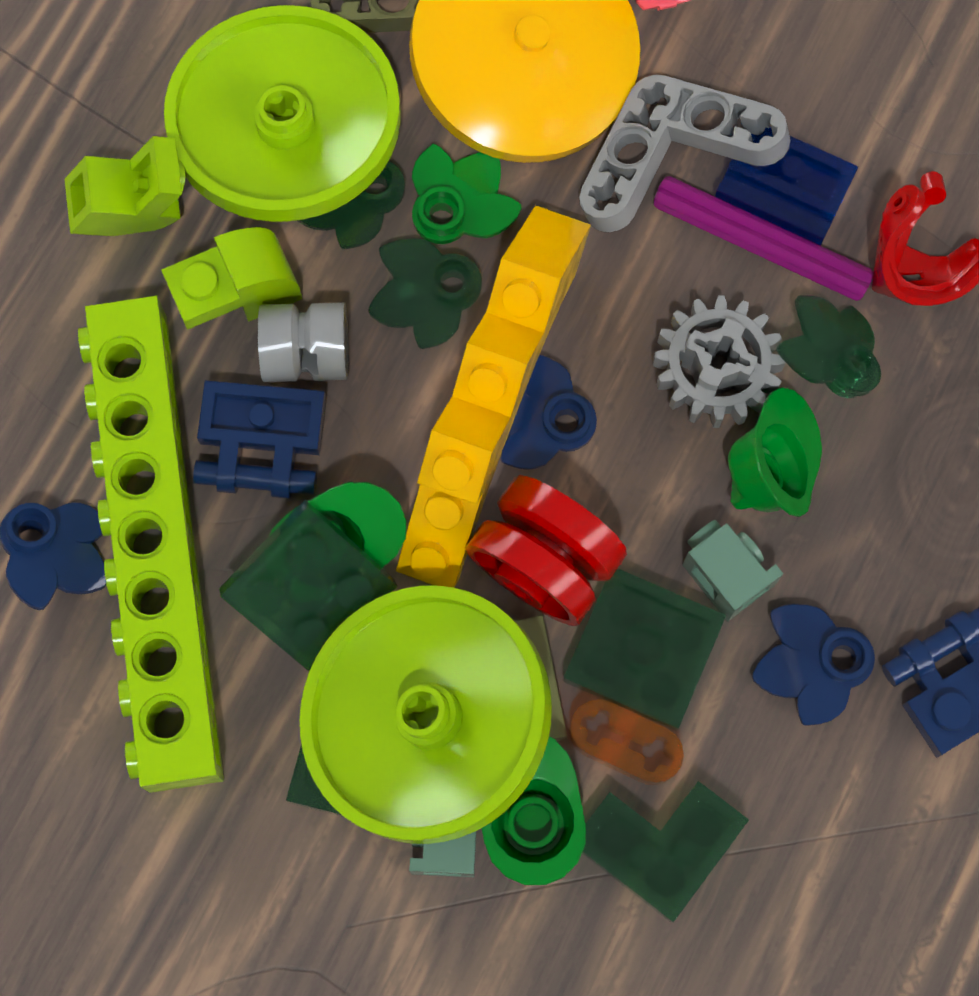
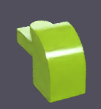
[64,136,185,236]
[161,227,302,330]

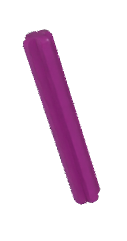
[653,176,874,301]

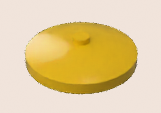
[409,0,640,163]

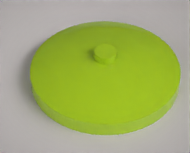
[164,5,401,222]
[299,585,552,844]

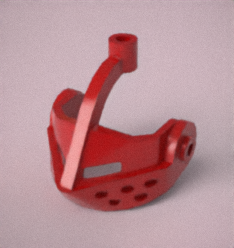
[872,171,979,306]

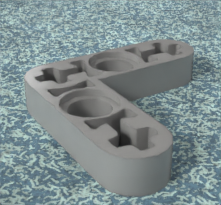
[579,75,791,232]

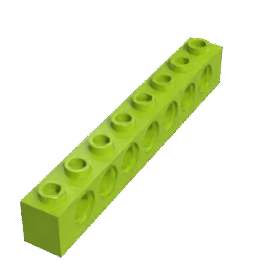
[78,296,224,793]

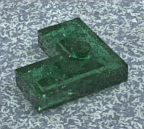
[582,781,749,923]

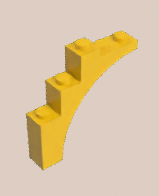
[396,205,591,588]

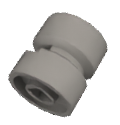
[258,302,349,382]

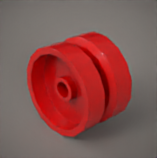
[465,475,627,626]

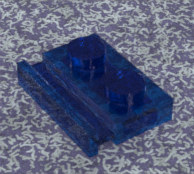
[715,128,858,245]

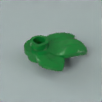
[412,144,522,244]

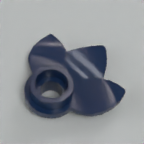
[501,355,597,470]
[0,502,106,610]
[752,604,875,726]

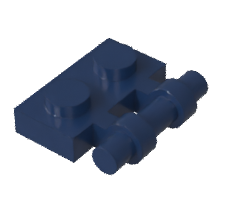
[193,380,326,499]
[882,607,979,758]

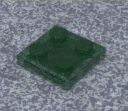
[219,500,398,671]
[563,569,726,731]

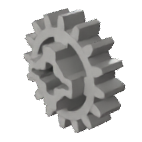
[653,295,786,428]

